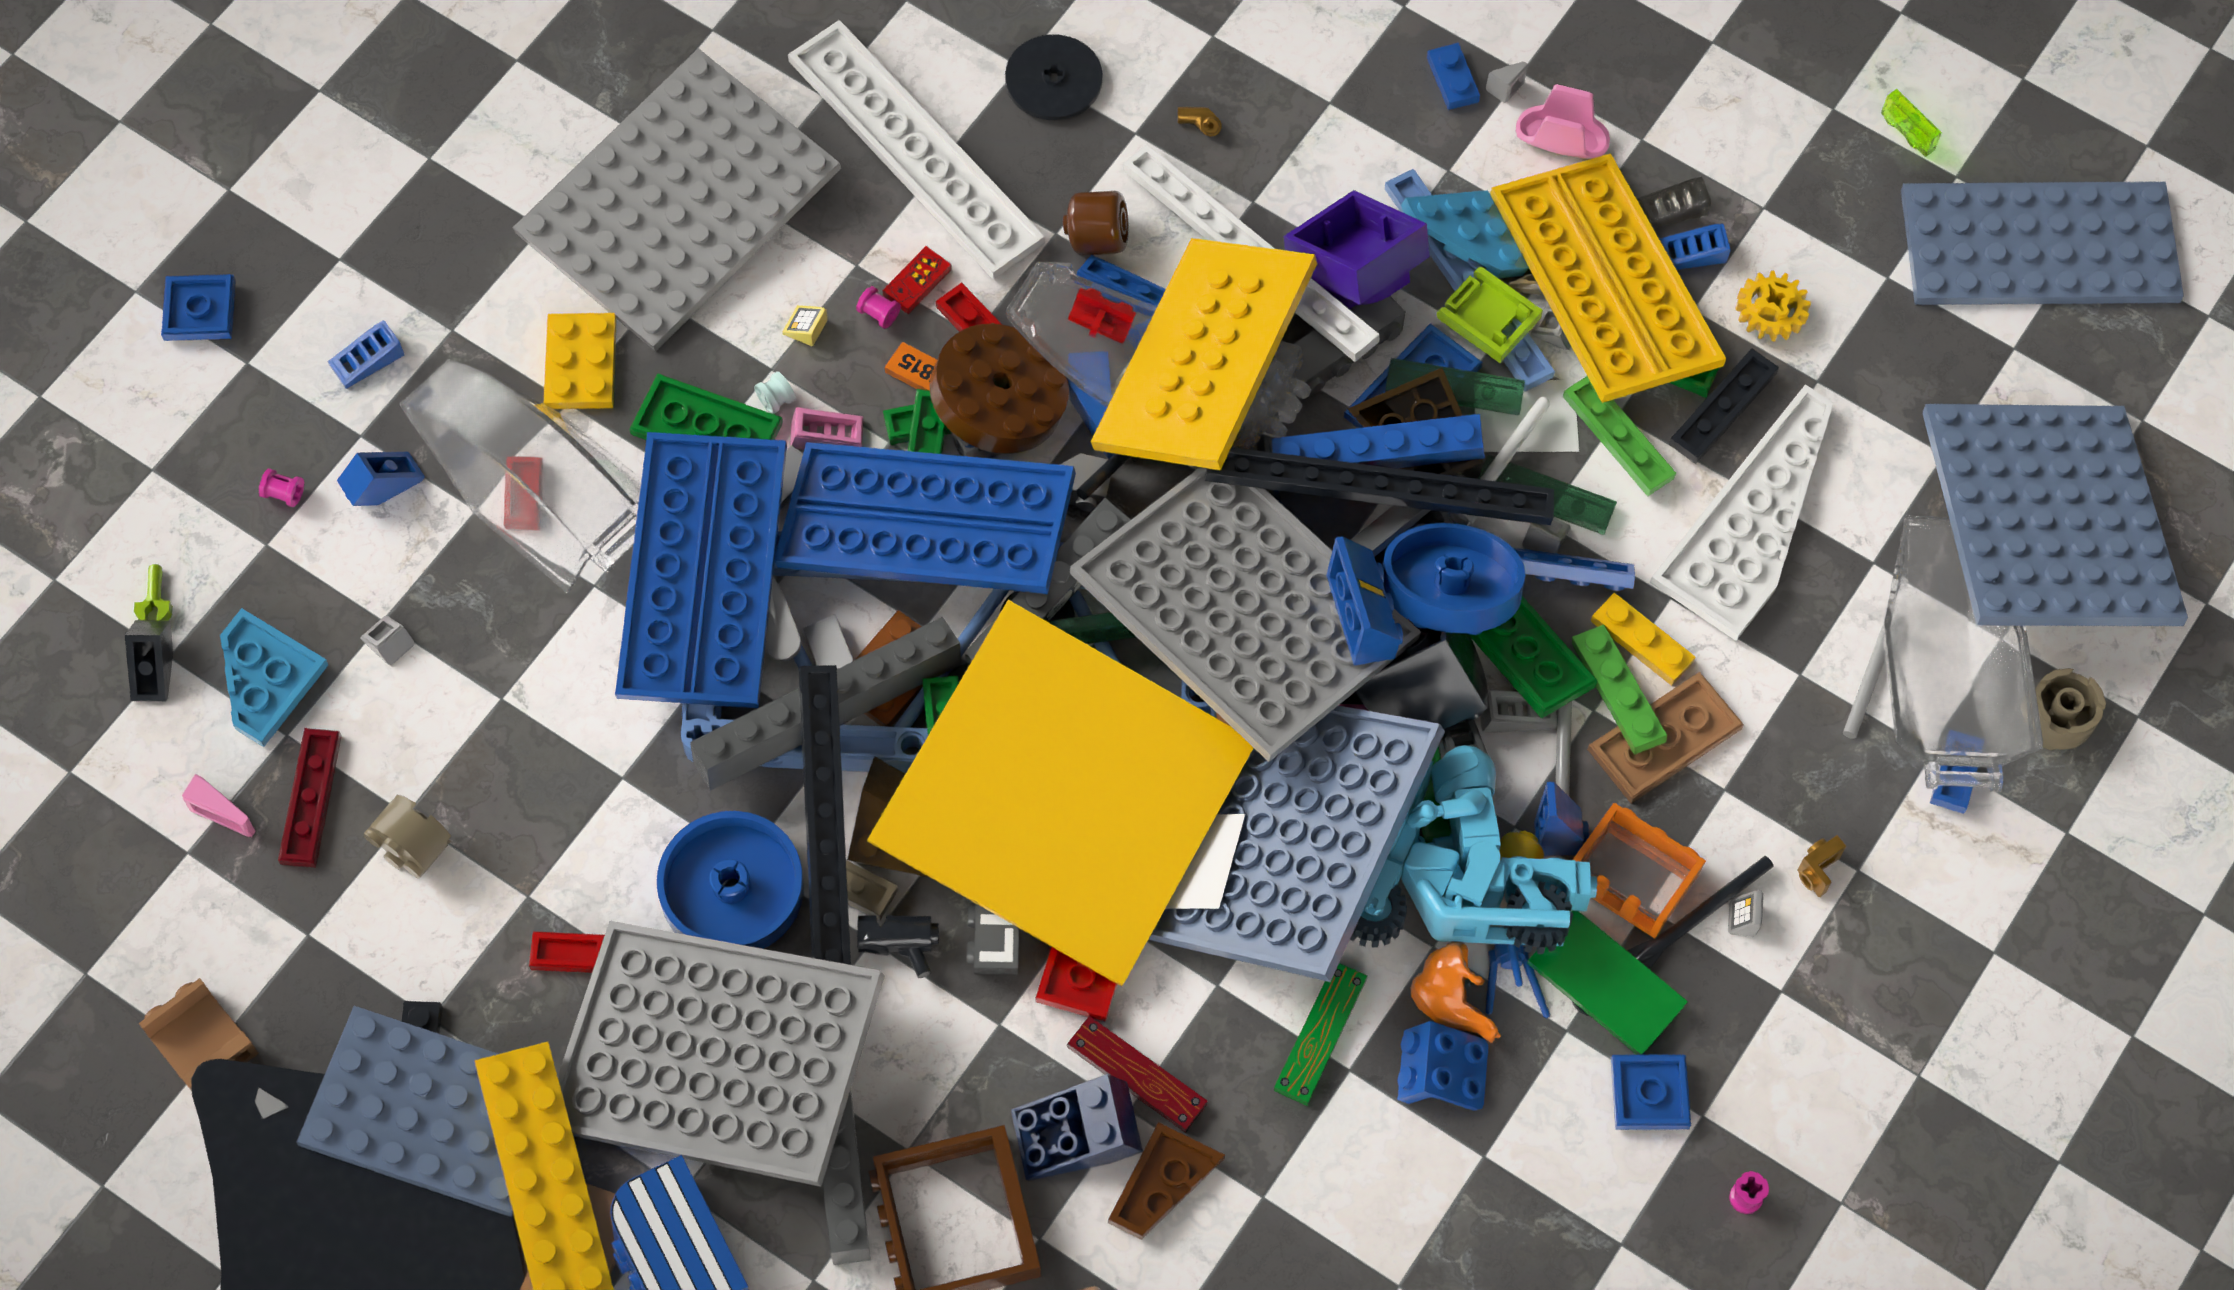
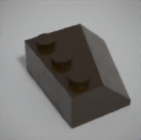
[1347,368,1484,476]
[847,756,931,878]

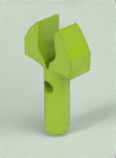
[134,564,173,621]

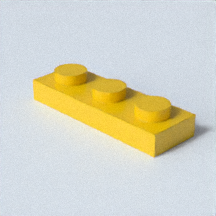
[1591,593,1696,686]

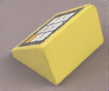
[782,305,828,347]

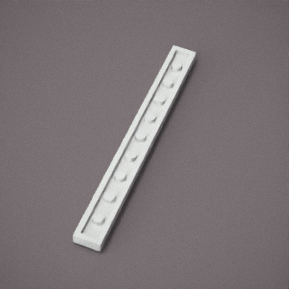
[1123,144,1380,362]

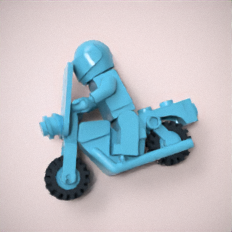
[1350,745,1597,954]

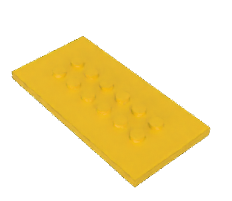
[1490,153,1726,403]
[1091,238,1317,470]

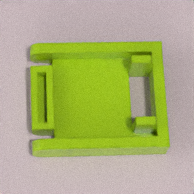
[1437,267,1543,363]

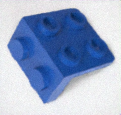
[1398,1021,1488,1111]

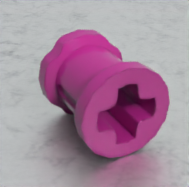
[856,286,901,329]
[259,468,304,507]
[1729,1171,1769,1214]

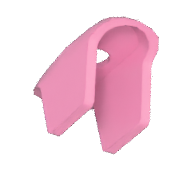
[1516,84,1610,159]

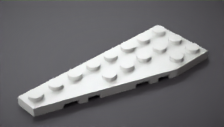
[1650,384,1834,641]

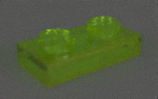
[1881,89,1942,157]

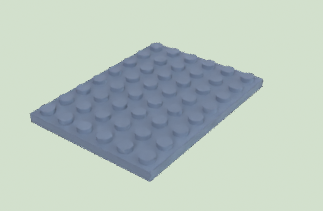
[1922,404,2188,626]
[1148,706,1445,982]

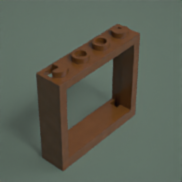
[868,1125,1041,1290]

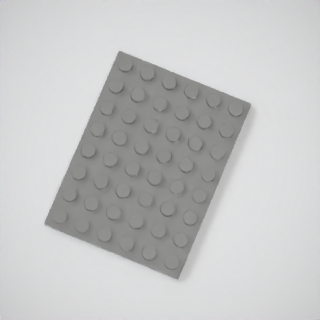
[513,48,841,352]
[1070,467,1421,762]
[558,921,884,1187]

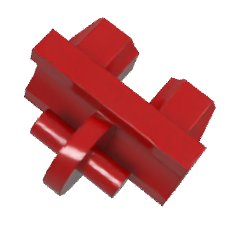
[1067,288,1136,344]

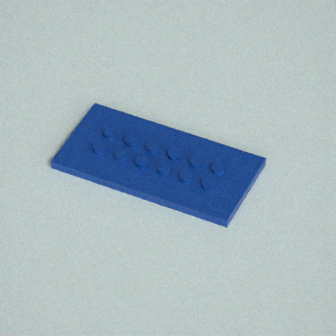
[615,432,787,708]
[775,442,1076,594]

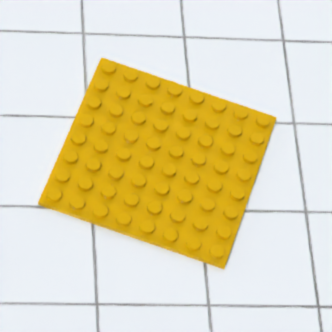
[867,600,1253,986]

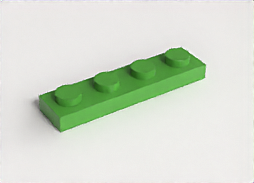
[1563,376,1676,497]
[1572,625,1667,755]

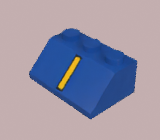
[1326,537,1403,666]

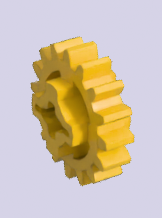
[1735,270,1811,342]

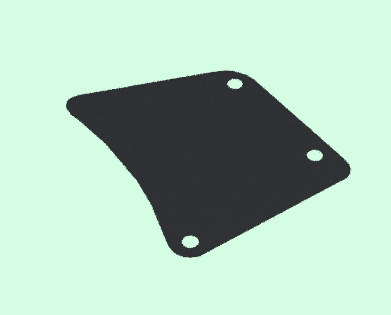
[191,1059,525,1290]

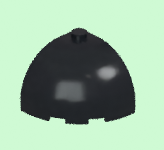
[1355,621,1488,729]

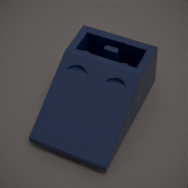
[1011,1074,1143,1181]

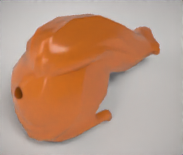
[1410,942,1501,1043]

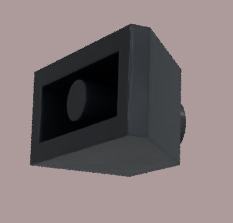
[125,620,173,702]

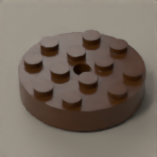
[930,323,1069,454]

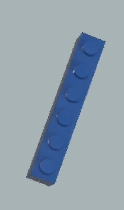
[1271,414,1485,468]

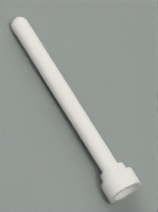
[1448,397,1550,526]

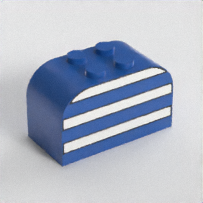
[611,1155,748,1290]

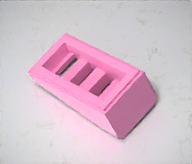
[790,407,863,449]
[182,774,255,837]

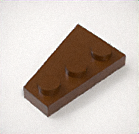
[1108,1122,1225,1240]

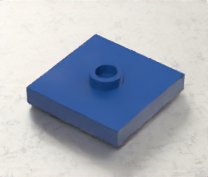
[161,274,236,341]
[1610,1055,1691,1130]

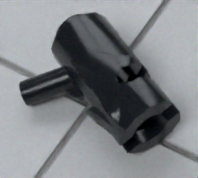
[857,914,939,978]

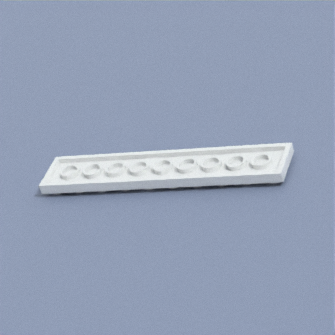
[788,20,1045,279]

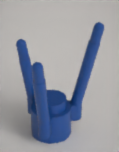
[1485,944,1550,1018]

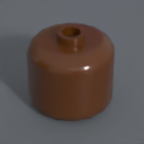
[1063,190,1129,255]

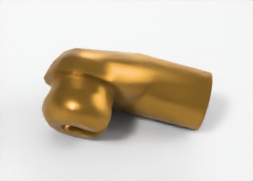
[1178,107,1222,137]

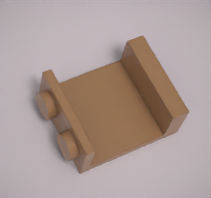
[138,978,259,1090]

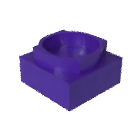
[1283,190,1430,310]

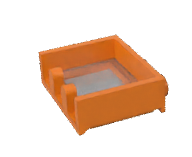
[1573,803,1706,939]

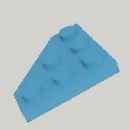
[1400,190,1529,278]
[220,608,328,747]

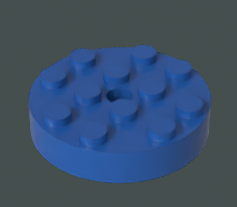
[1383,523,1525,635]
[656,811,804,949]

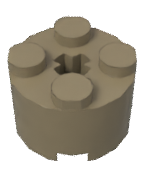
[2024,668,2106,750]
[363,794,451,879]

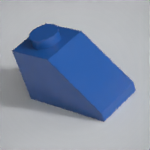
[337,452,425,506]

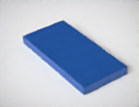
[1344,323,1483,428]

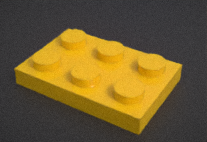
[544,313,617,409]

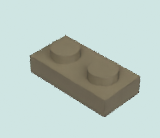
[846,860,898,921]

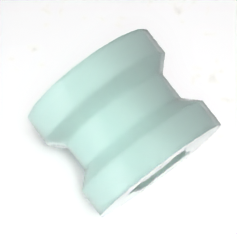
[754,371,796,414]

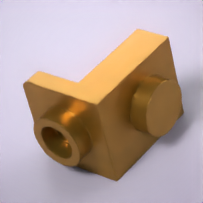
[1797,835,1846,897]

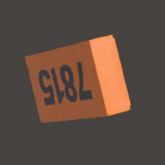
[885,342,937,391]

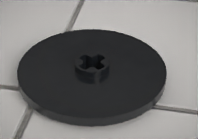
[1005,34,1102,120]

